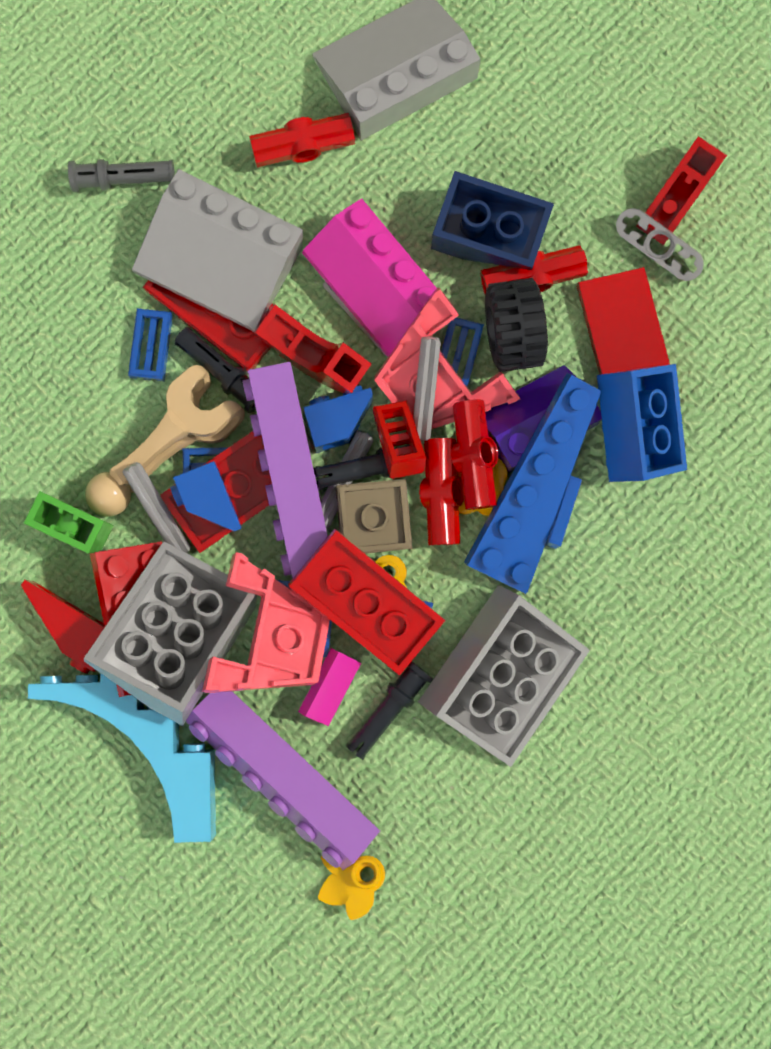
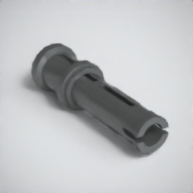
[68,159,175,192]

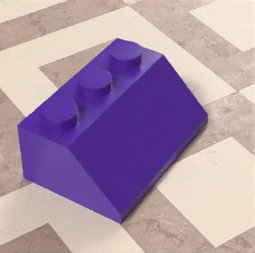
[485,365,602,473]

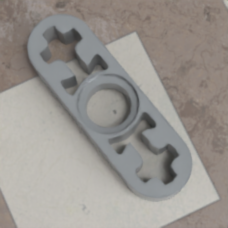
[616,208,704,281]

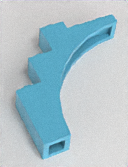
[28,673,216,843]

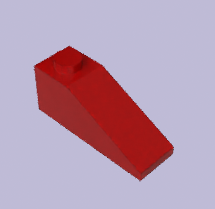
[636,136,727,246]
[21,579,105,674]

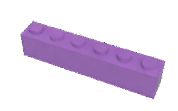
[242,362,328,579]
[186,691,380,870]

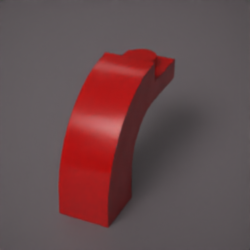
[253,304,371,394]

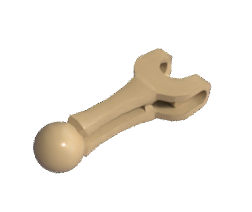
[85,365,245,517]

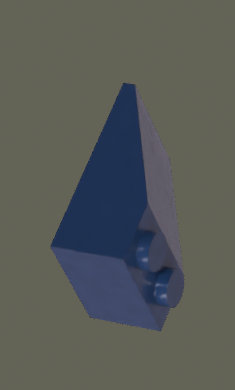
[431,171,554,270]

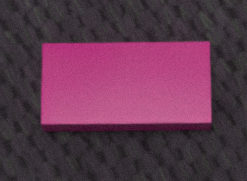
[298,648,361,726]

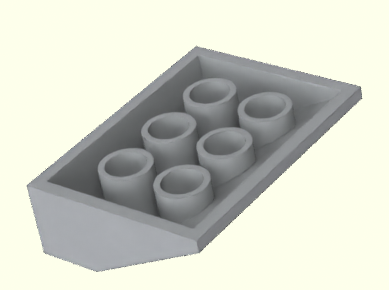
[312,0,480,140]
[132,169,303,332]
[84,541,257,726]
[418,585,590,767]

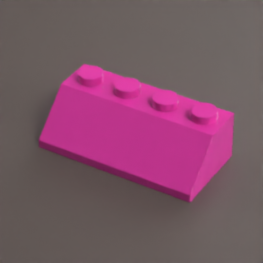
[302,198,437,357]

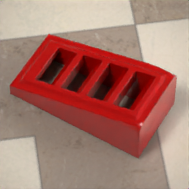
[373,400,426,479]

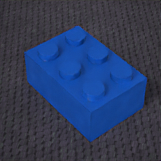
[597,364,687,482]

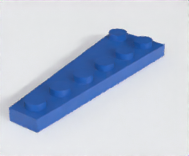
[464,373,601,594]

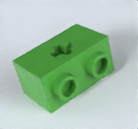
[24,491,114,554]

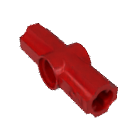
[249,113,355,168]
[480,245,588,295]
[451,399,498,510]
[419,438,464,545]

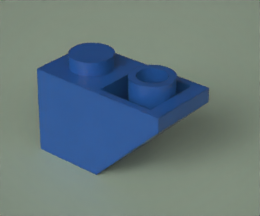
[303,386,373,453]

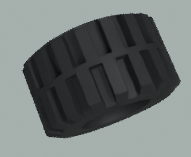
[485,278,548,372]

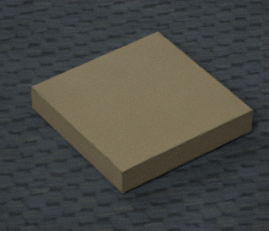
[335,479,413,553]

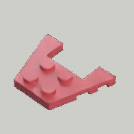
[374,287,520,429]
[202,552,330,693]

